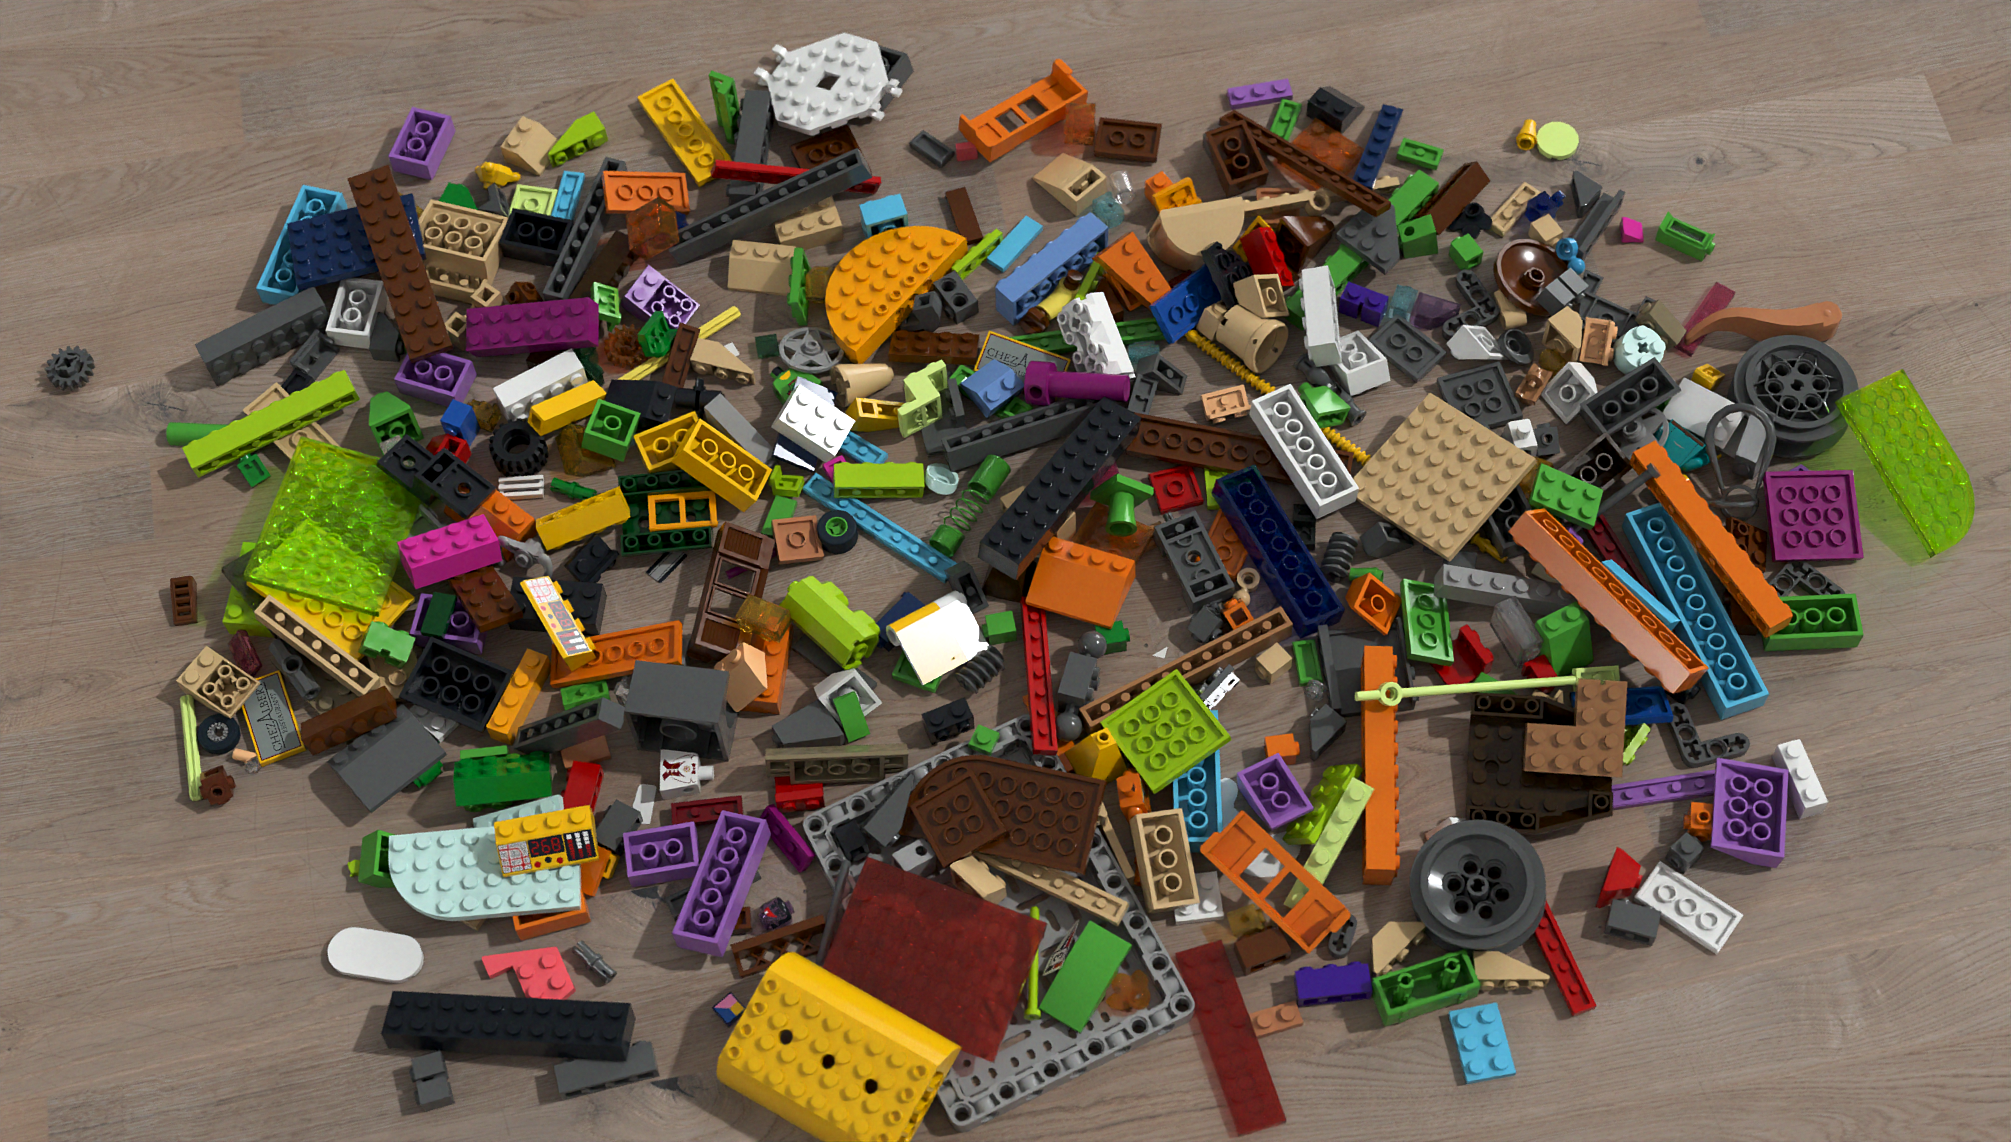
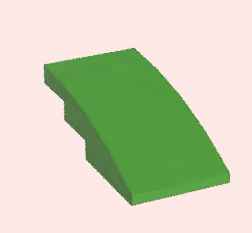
[1039,921,1132,1034]

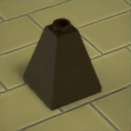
[982,561,1036,603]

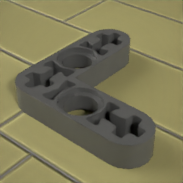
[1442,269,1499,341]
[1769,561,1845,597]
[1667,703,1750,768]

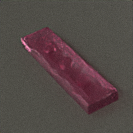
[1674,282,1736,357]

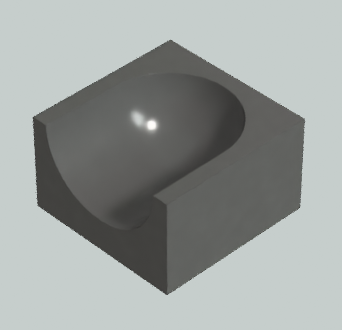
[624,660,739,761]

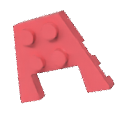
[481,946,576,1000]

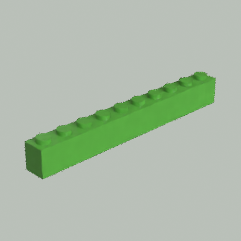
[1283,170,1439,331]

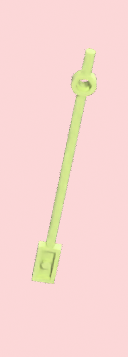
[1355,665,1620,706]

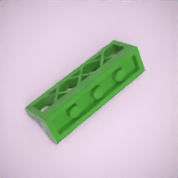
[709,70,741,145]

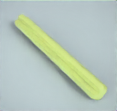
[180,695,203,801]

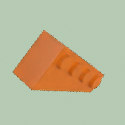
[1092,232,1171,312]

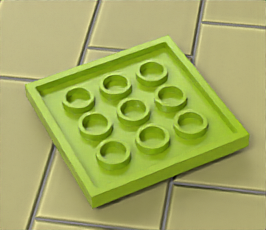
[1100,669,1232,794]

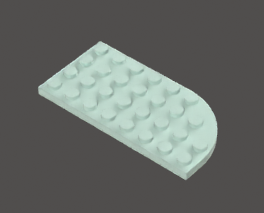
[388,826,581,921]

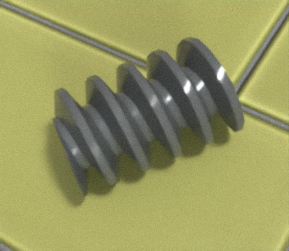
[1318,532,1358,583]
[955,645,1005,694]

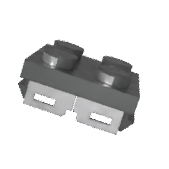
[1196,664,1239,710]

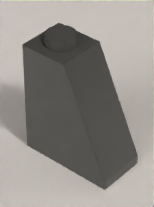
[771,699,845,748]

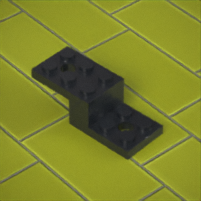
[376,434,496,520]

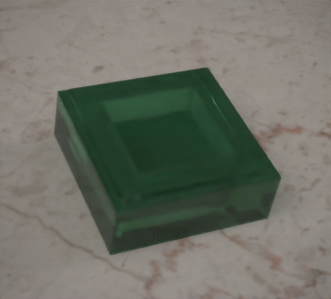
[755,334,780,359]

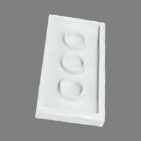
[1633,861,1743,955]

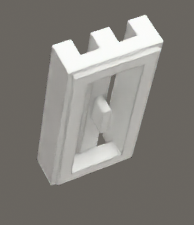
[498,475,544,500]

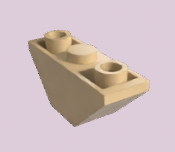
[1370,922,1426,979]

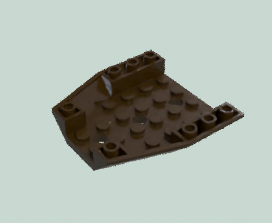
[1465,692,1613,835]

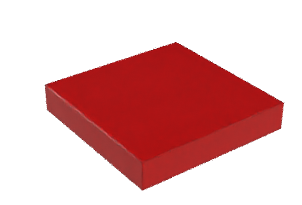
[1148,465,1204,515]

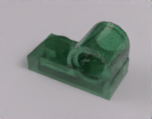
[572,347,605,387]

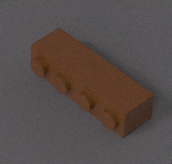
[301,685,397,756]

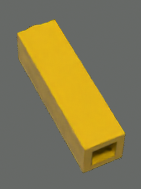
[528,380,607,436]

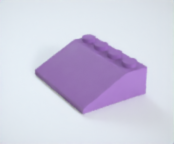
[1711,758,1789,868]

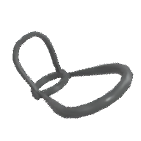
[1704,403,1777,521]

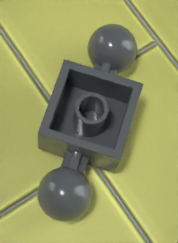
[1055,631,1107,742]

